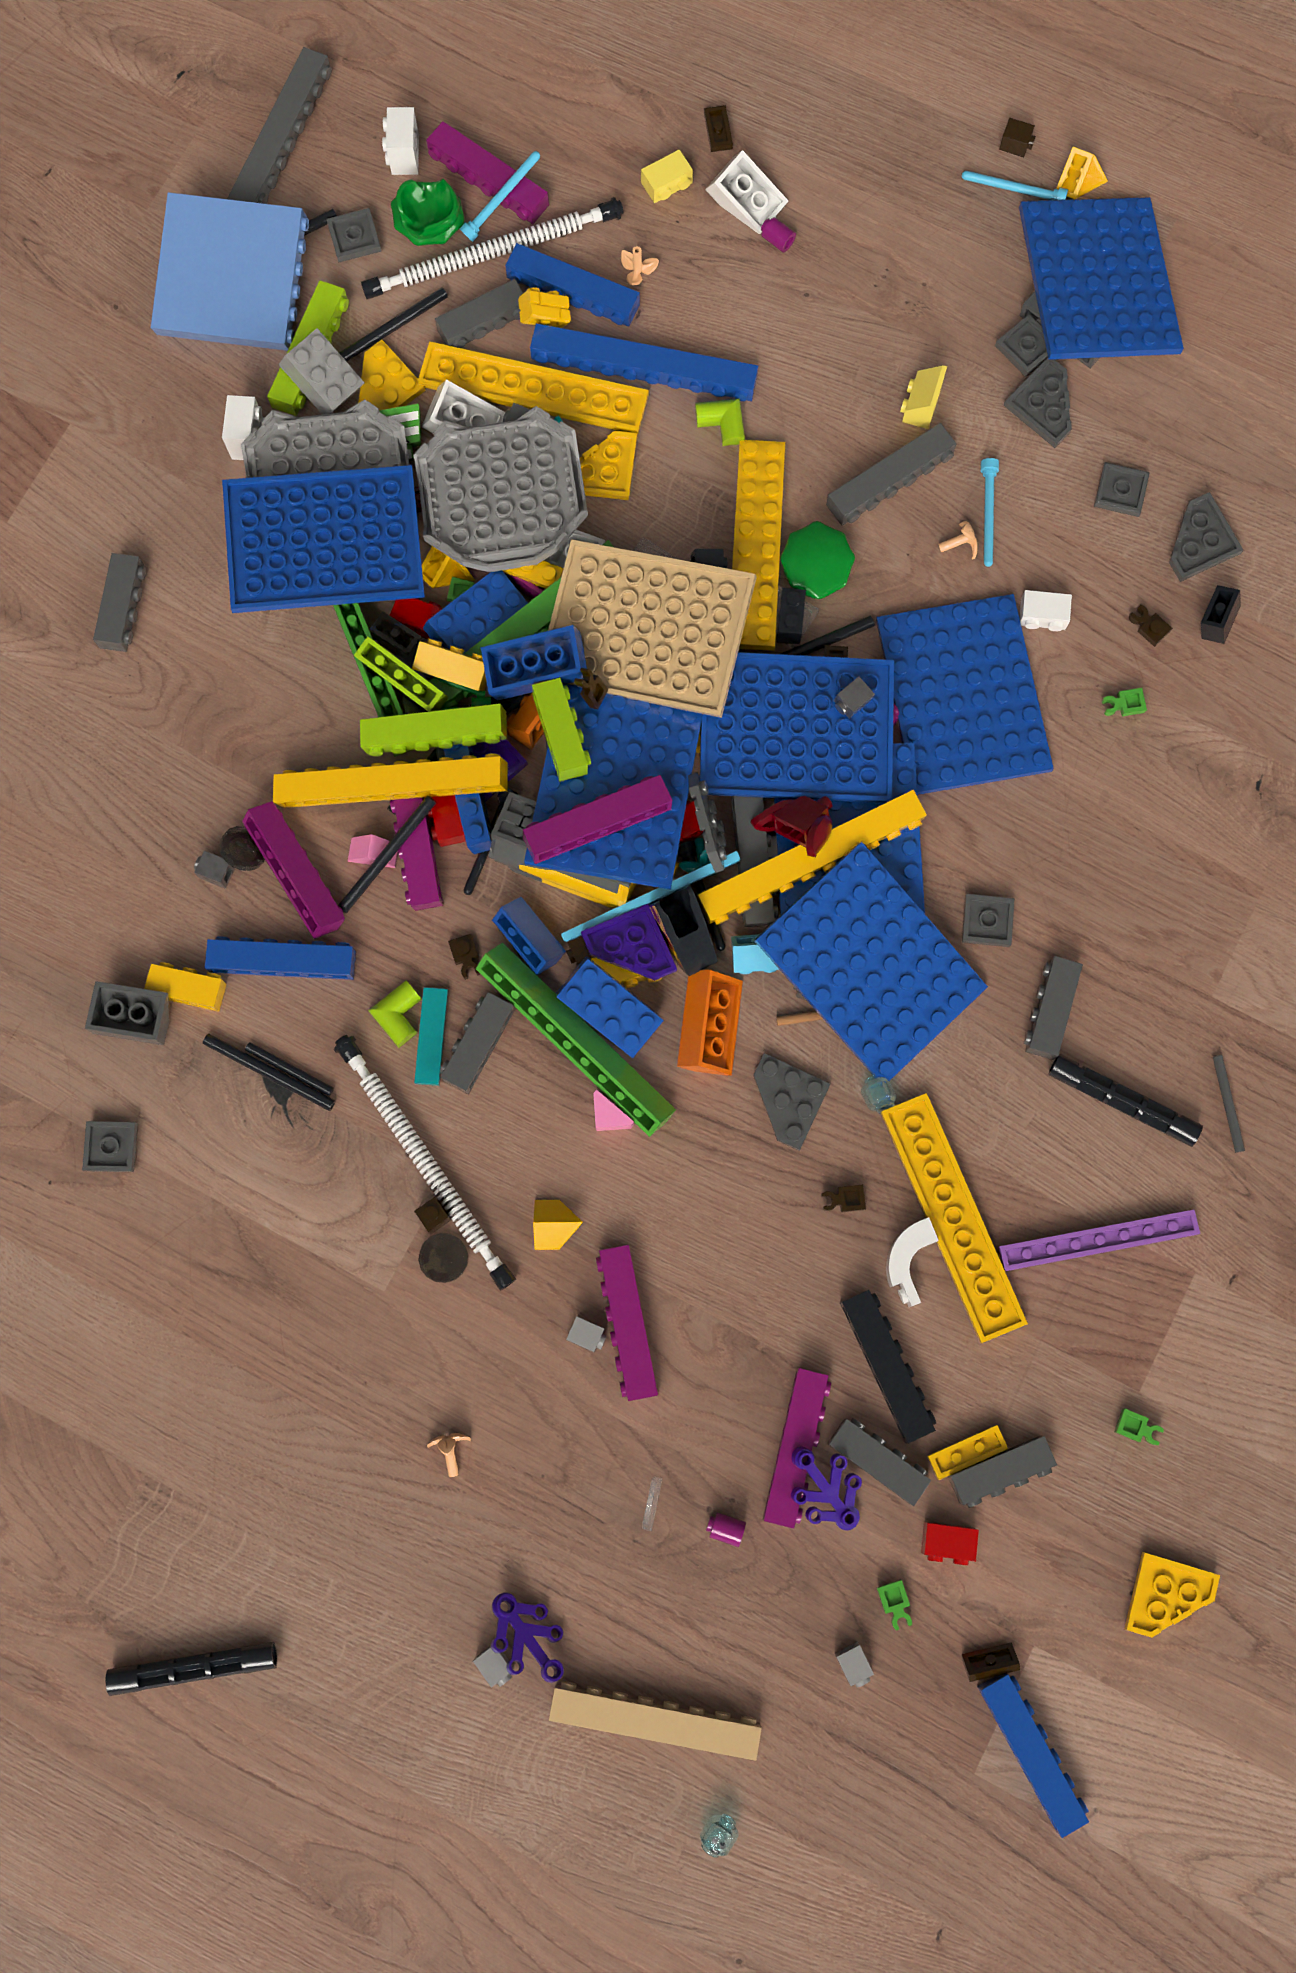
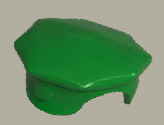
[391,179,465,246]
[780,521,855,599]

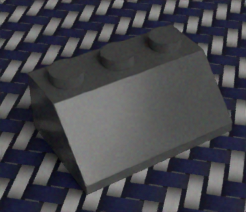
[85,981,169,1045]

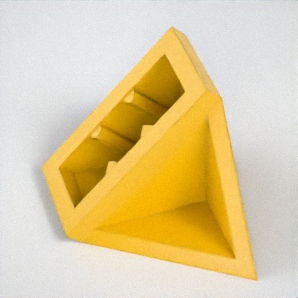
[1056,146,1108,200]
[422,546,475,589]
[533,1200,583,1250]

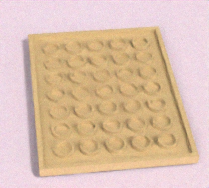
[548,539,757,718]

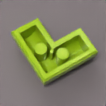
[695,398,745,446]
[368,980,422,1048]

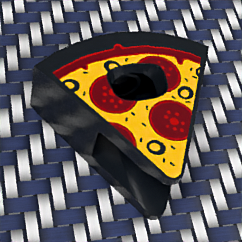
[648,886,717,976]

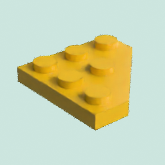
[358,339,426,410]
[580,431,637,500]
[1124,1552,1220,1638]

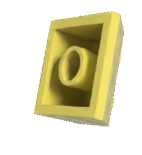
[900,365,947,429]

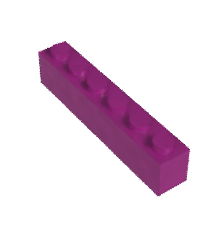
[426,121,549,224]
[523,775,672,864]
[390,797,443,911]
[242,801,345,939]
[596,1245,658,1401]
[763,1368,831,1529]

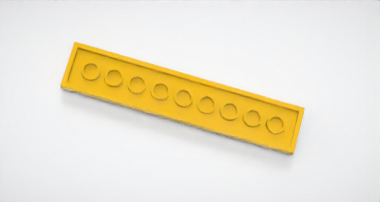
[418,341,649,435]
[732,440,785,651]
[881,1093,1028,1343]

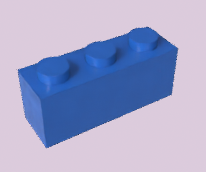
[492,897,566,975]

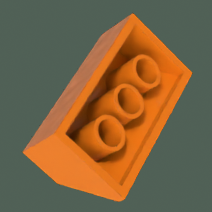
[507,693,544,750]
[677,970,743,1076]

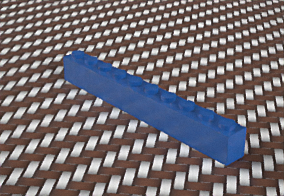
[530,323,758,401]

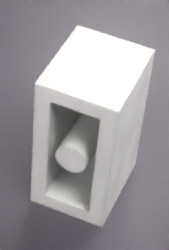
[1019,590,1072,631]

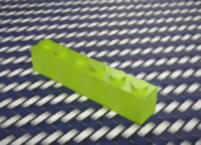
[267,280,349,416]
[360,704,507,756]

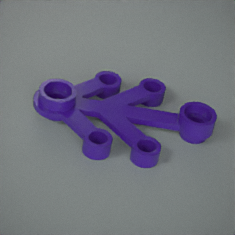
[791,1446,862,1530]
[491,1593,564,1683]

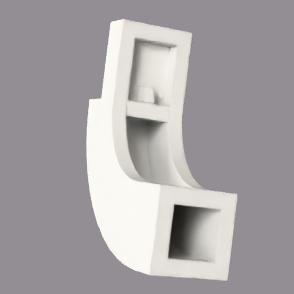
[886,1217,939,1307]

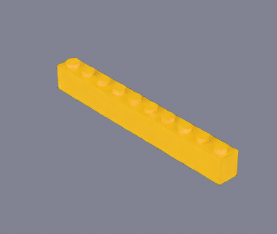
[273,754,508,808]
[696,790,927,925]

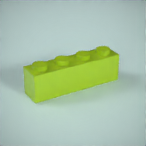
[354,636,449,712]
[532,678,591,782]

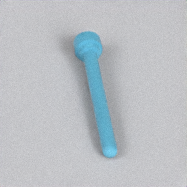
[460,151,540,242]
[962,171,1068,200]
[980,458,999,567]

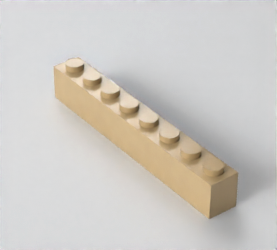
[549,1681,762,1761]

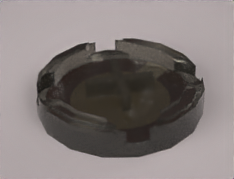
[219,826,265,871]
[418,1233,469,1283]

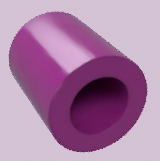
[761,217,796,253]
[706,1512,746,1547]

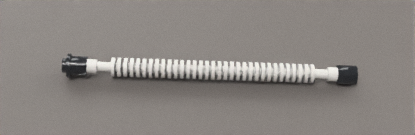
[361,197,624,300]
[333,1035,517,1291]

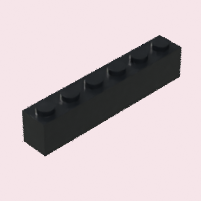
[840,1290,937,1444]

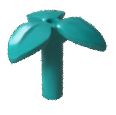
[679,838,718,877]

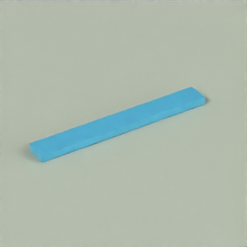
[561,851,741,942]

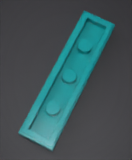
[414,987,449,1086]

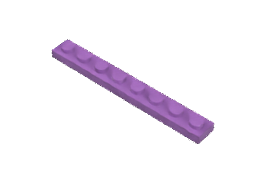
[998,1210,1200,1271]

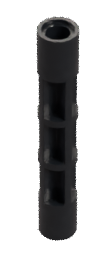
[1048,1054,1203,1147]
[105,1642,277,1696]

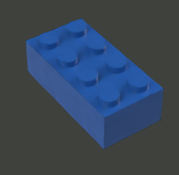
[423,570,528,654]
[481,625,587,701]
[555,956,664,1058]

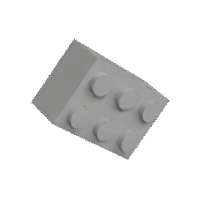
[278,328,364,414]

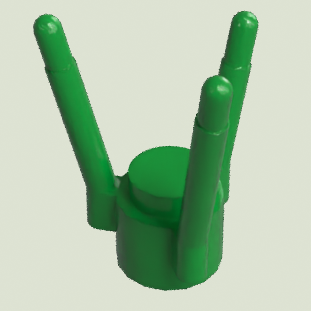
[438,678,491,710]

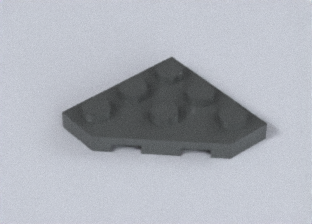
[1003,358,1072,448]
[1169,492,1243,582]
[688,772,727,873]
[753,1053,830,1151]

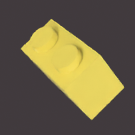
[641,150,693,203]

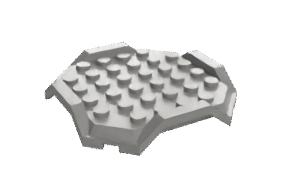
[241,400,409,478]
[413,406,588,572]

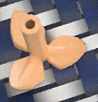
[621,246,659,286]
[939,521,978,559]
[427,1433,471,1477]

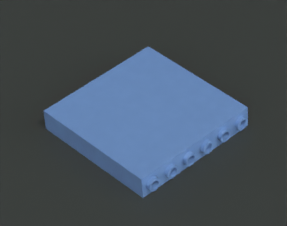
[151,192,309,351]

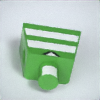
[379,403,421,461]

